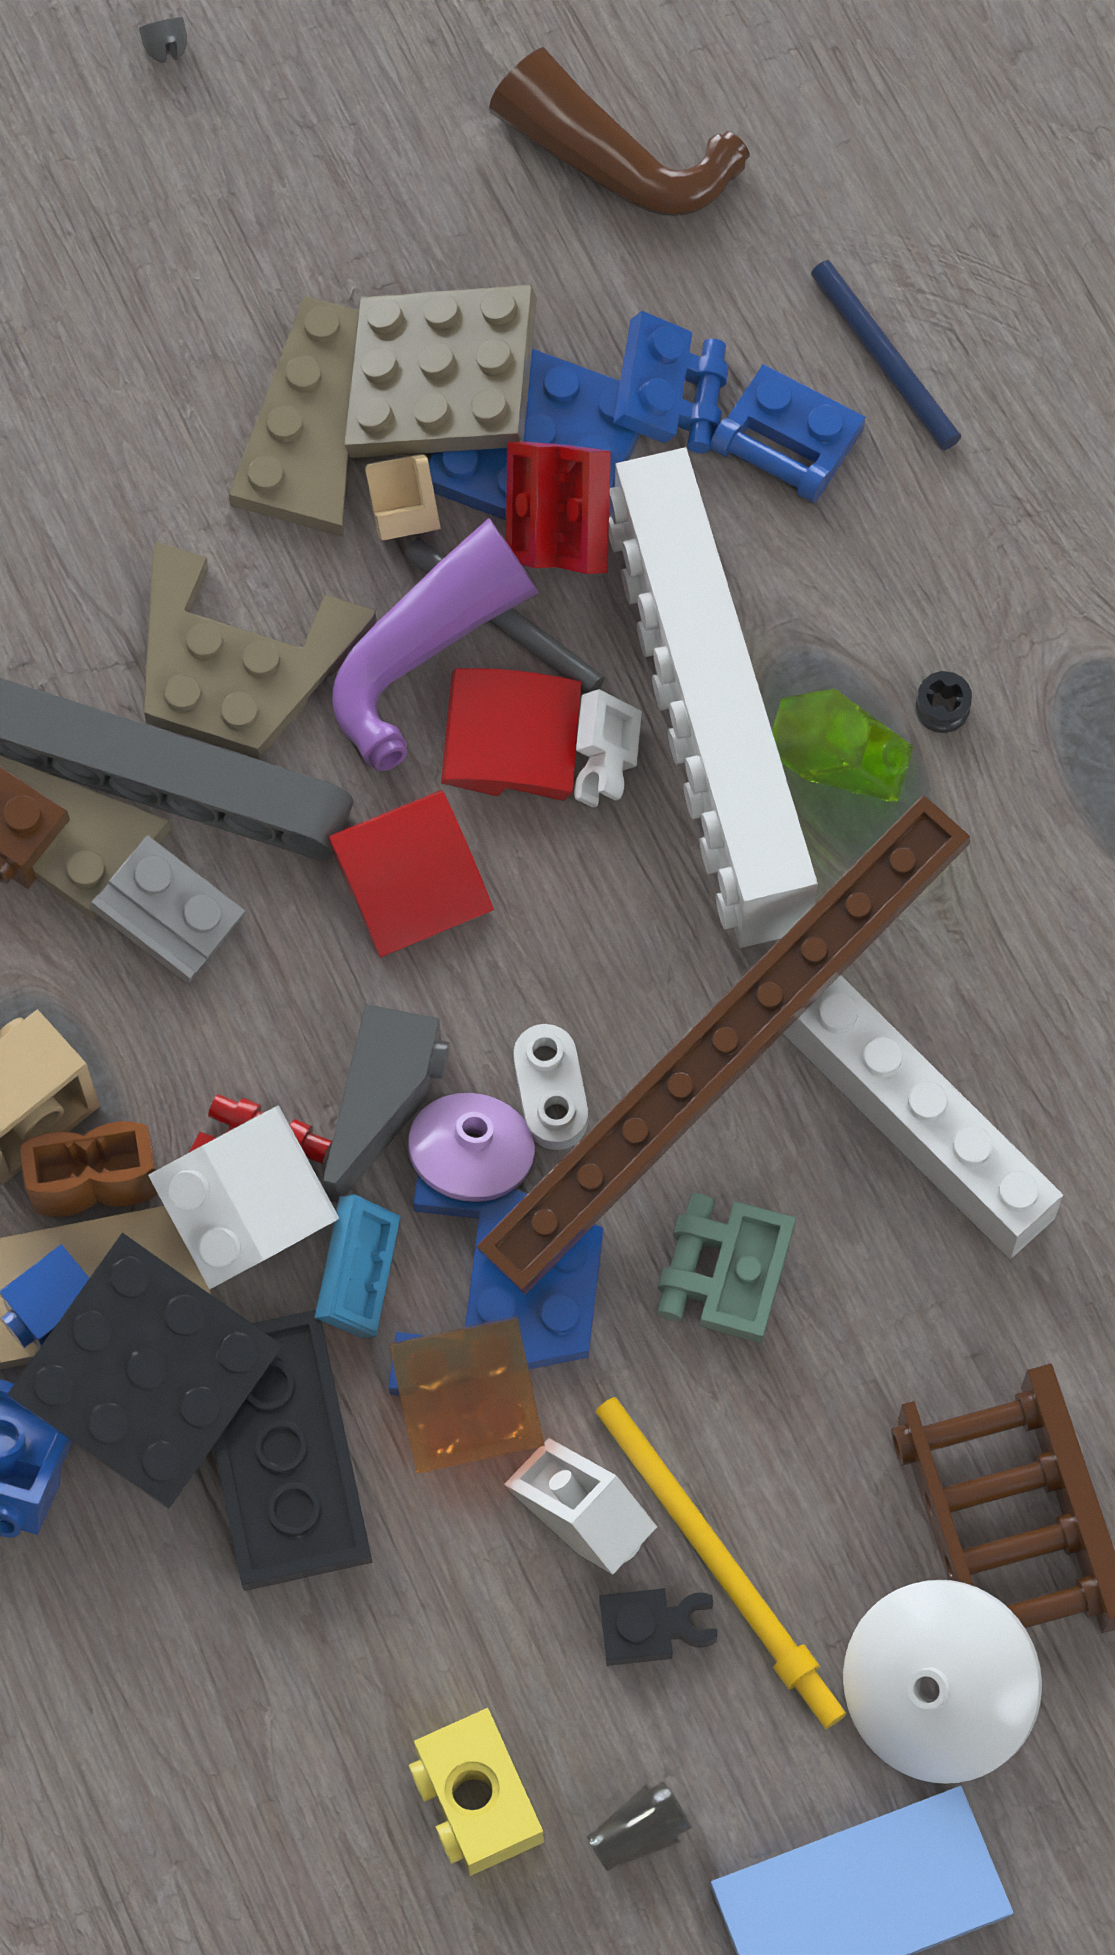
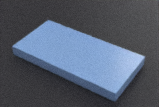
[710,1786,1013,1955]

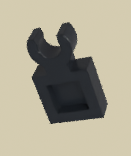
[599,1588,717,1666]

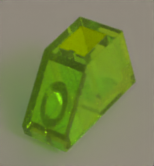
[772,688,913,801]

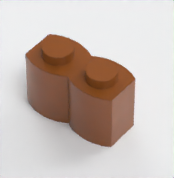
[20,1121,158,1217]

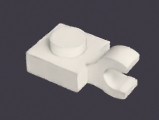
[574,689,642,807]

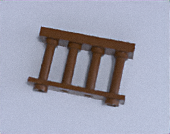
[891,1363,1115,1633]

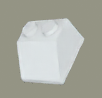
[148,1105,339,1289]

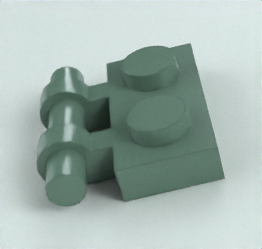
[657,1193,796,1343]

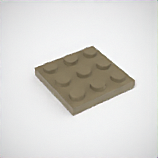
[344,285,537,458]

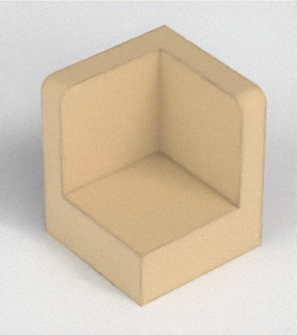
[365,454,441,541]

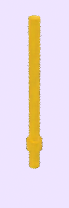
[595,1397,847,1729]

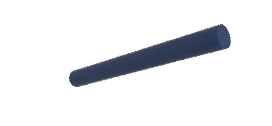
[811,260,961,450]

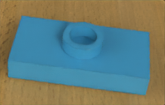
[315,1194,401,1339]

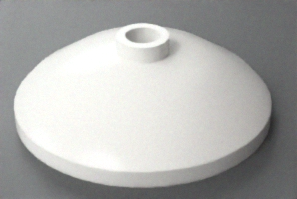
[843,1580,1042,1784]

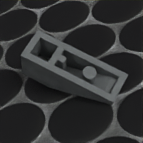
[323,1004,450,1203]

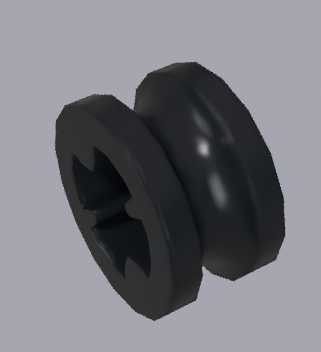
[915,671,972,733]

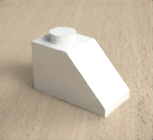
[504,1438,657,1574]

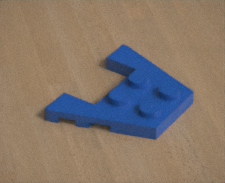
[388,1175,603,1396]

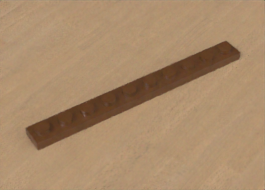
[477,795,970,1295]

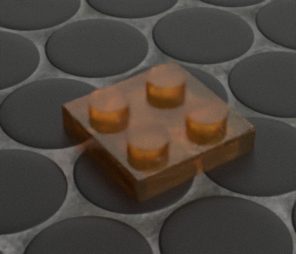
[389,1316,545,1474]

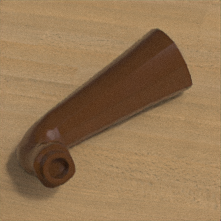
[489,47,750,216]

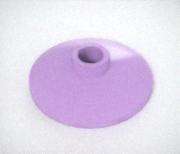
[408,1093,535,1202]

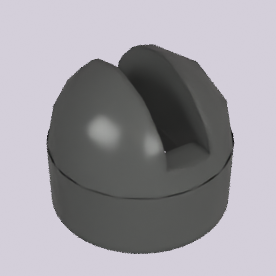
[139,17,187,63]

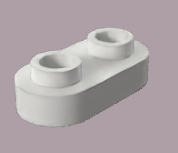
[514,1024,588,1150]

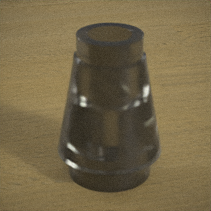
[587,1781,692,1871]

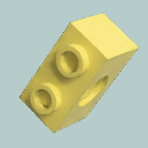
[408,1708,544,1876]

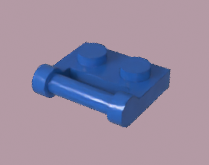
[710,364,866,503]

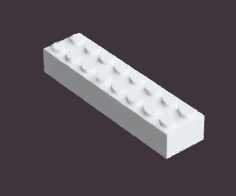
[609,447,818,948]

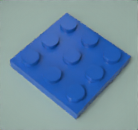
[429,348,641,520]

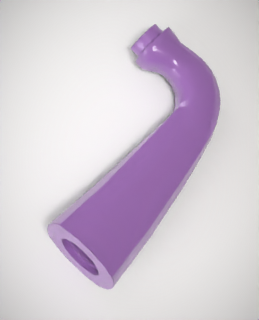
[333,518,539,771]

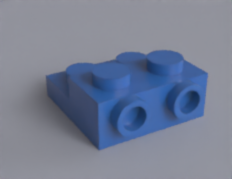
[0,1379,72,1538]

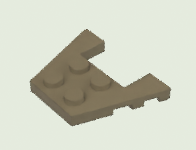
[144,541,377,759]

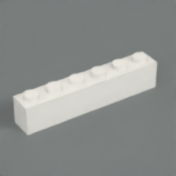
[783,975,1063,1260]

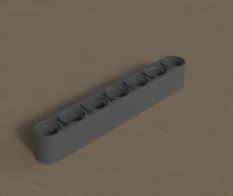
[0,678,354,860]

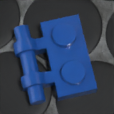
[613,311,729,453]

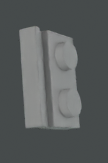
[90,835,245,984]

